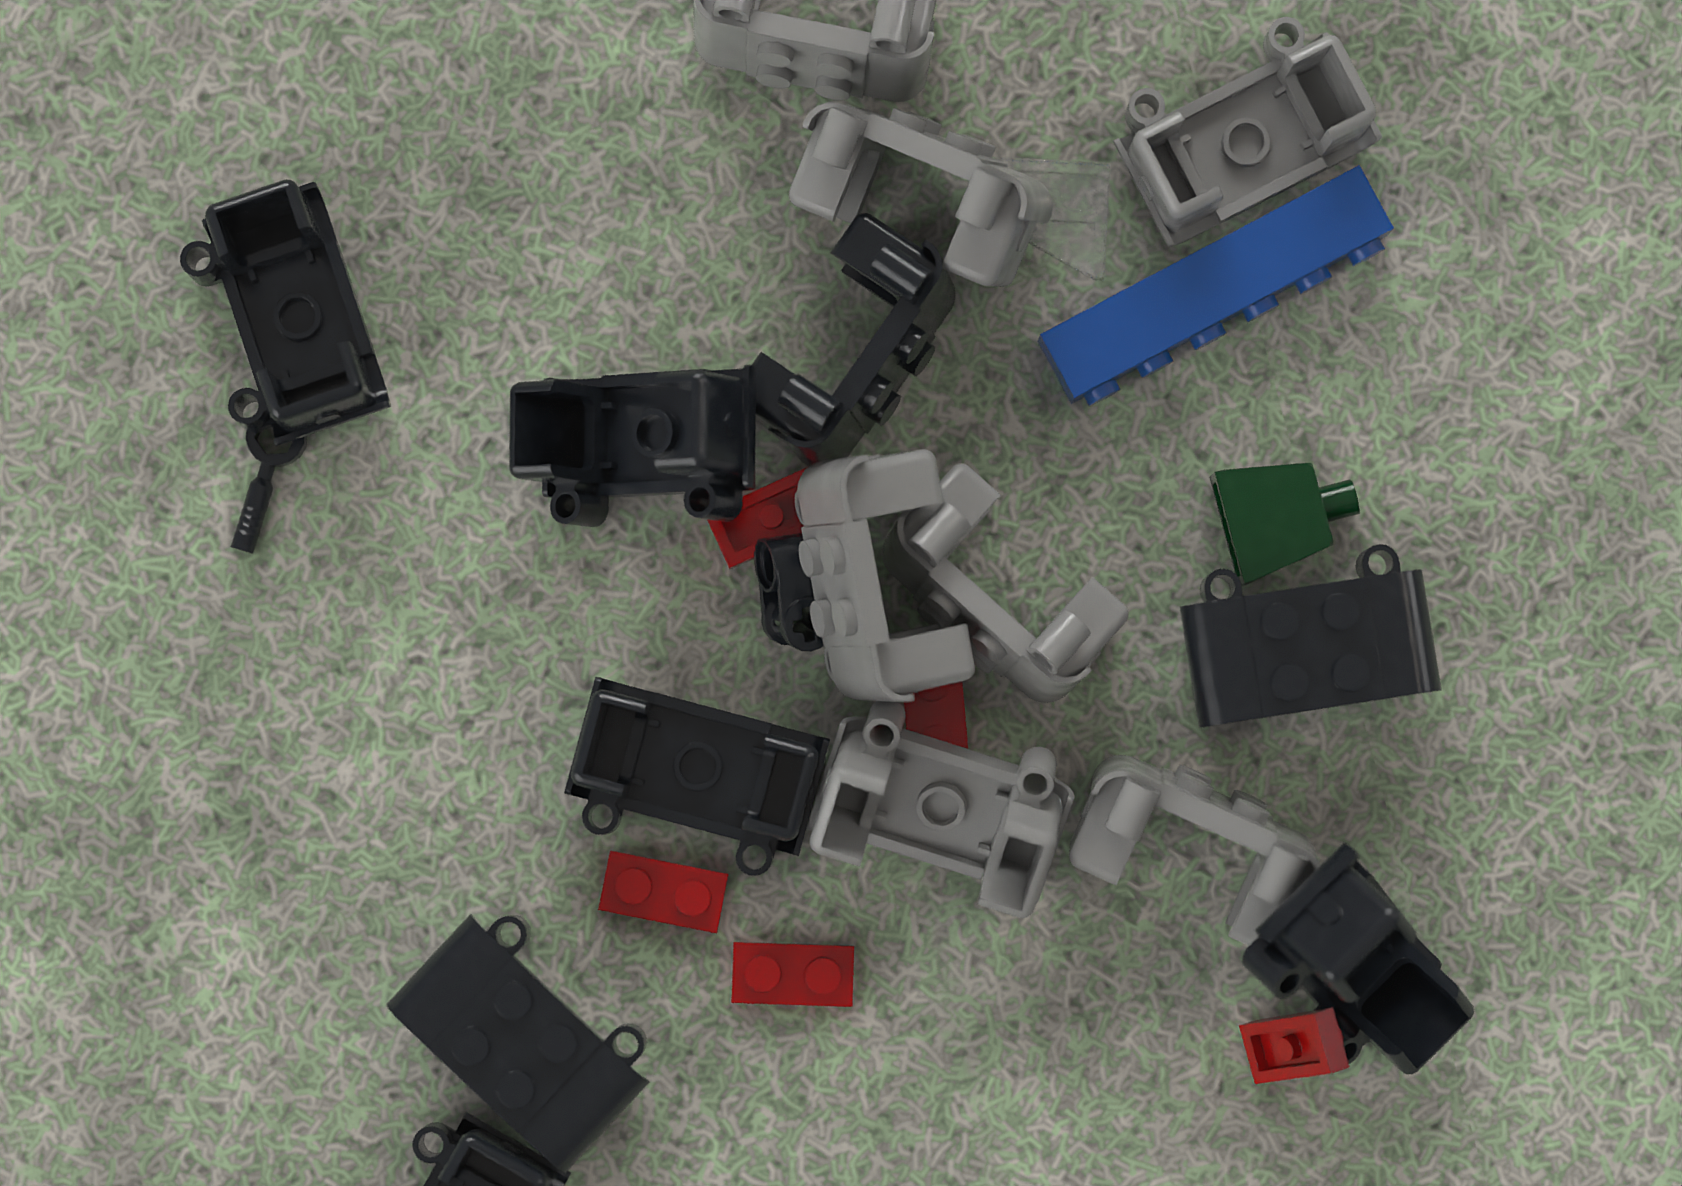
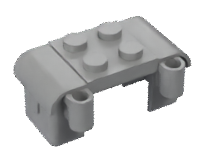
[693,0,936,102]
[1113,17,1382,248]
[789,102,1053,287]
[795,450,975,702]
[882,464,1129,703]
[806,701,1074,918]
[1069,755,1320,945]

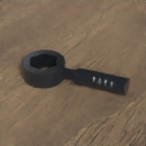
[230,430,308,554]

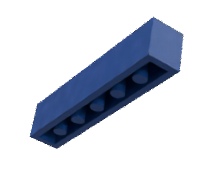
[1037,165,1394,406]

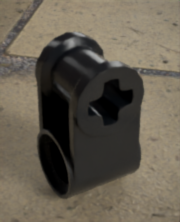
[754,533,823,652]

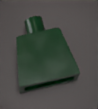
[1209,463,1360,586]

